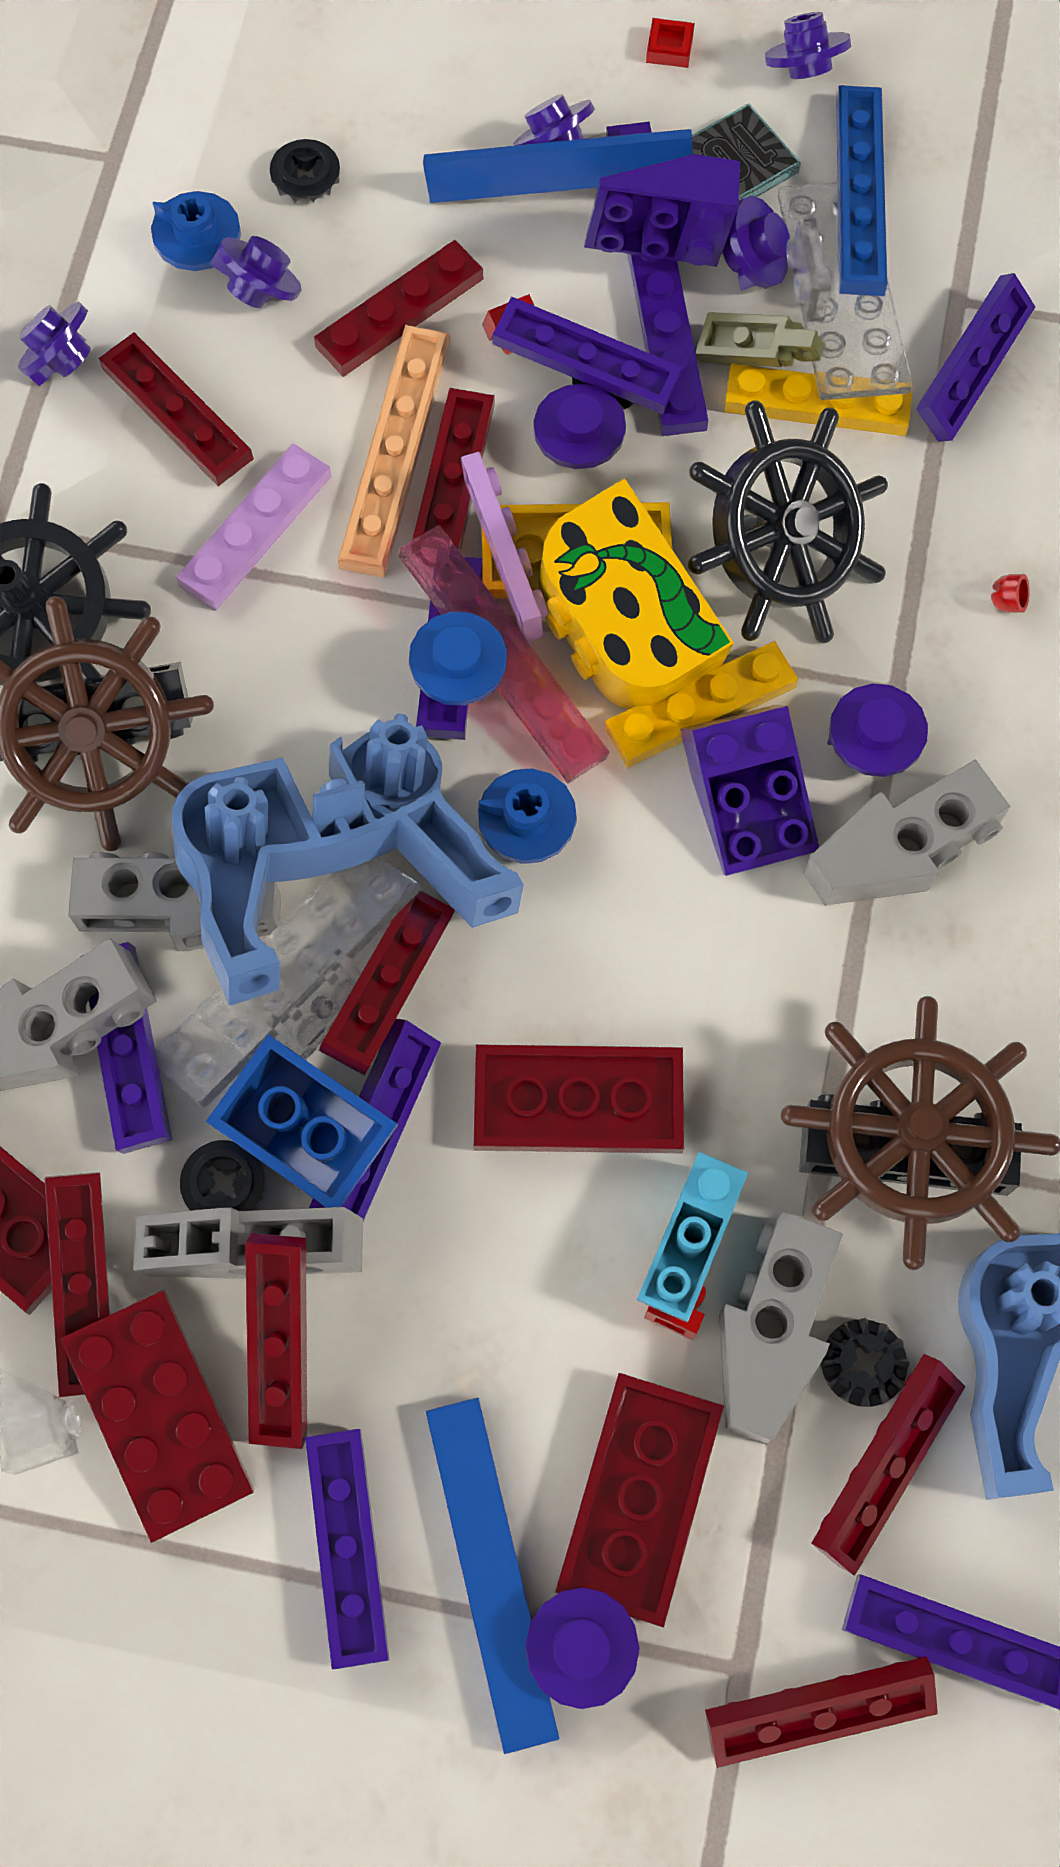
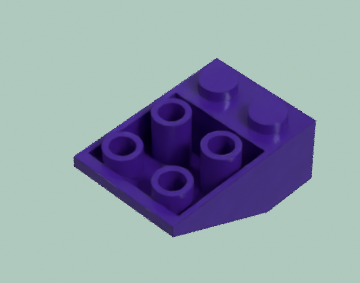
[584,154,740,267]
[680,705,819,876]

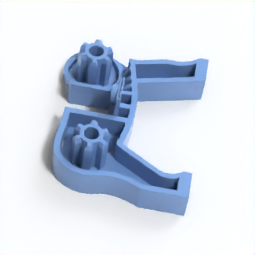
[172,713,524,1006]
[958,1233,1060,1500]

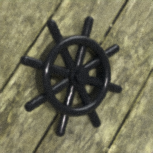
[688,400,888,643]
[0,483,151,683]

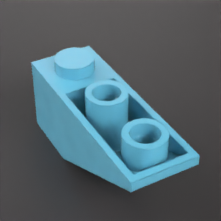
[637,1152,748,1322]

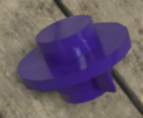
[765,12,852,79]
[513,94,595,146]
[722,196,791,291]
[210,236,302,309]
[18,301,91,386]
[533,384,626,469]
[827,683,928,777]
[525,1587,640,1709]

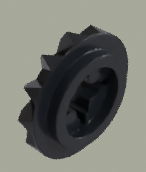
[270,139,340,203]
[180,1140,265,1211]
[821,1318,910,1407]

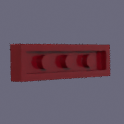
[314,240,484,377]
[98,332,254,487]
[410,388,495,561]
[318,886,455,1076]
[44,1172,110,1397]
[245,1233,307,1449]
[811,1354,966,1576]
[705,1656,938,1768]

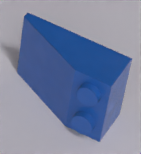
[205,1034,398,1208]

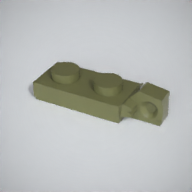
[695,312,825,367]

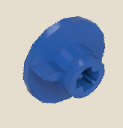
[151,191,241,271]
[409,612,507,706]
[478,768,577,864]

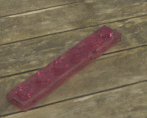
[398,525,610,784]

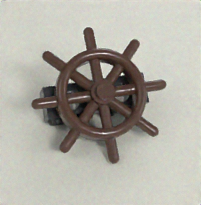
[0,596,214,852]
[781,996,1060,1270]

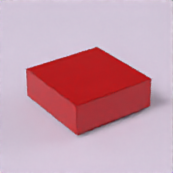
[646,18,695,68]

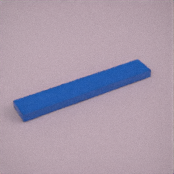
[836,85,887,296]
[423,129,693,203]
[426,1397,560,1755]

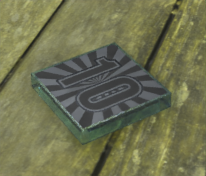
[692,103,801,200]

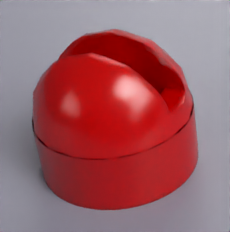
[991,574,1030,613]

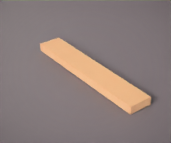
[338,325,450,578]

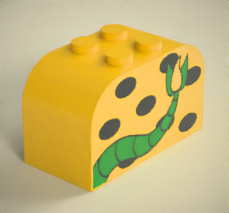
[539,478,734,709]

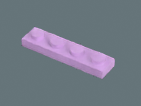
[176,443,332,611]
[461,451,548,643]

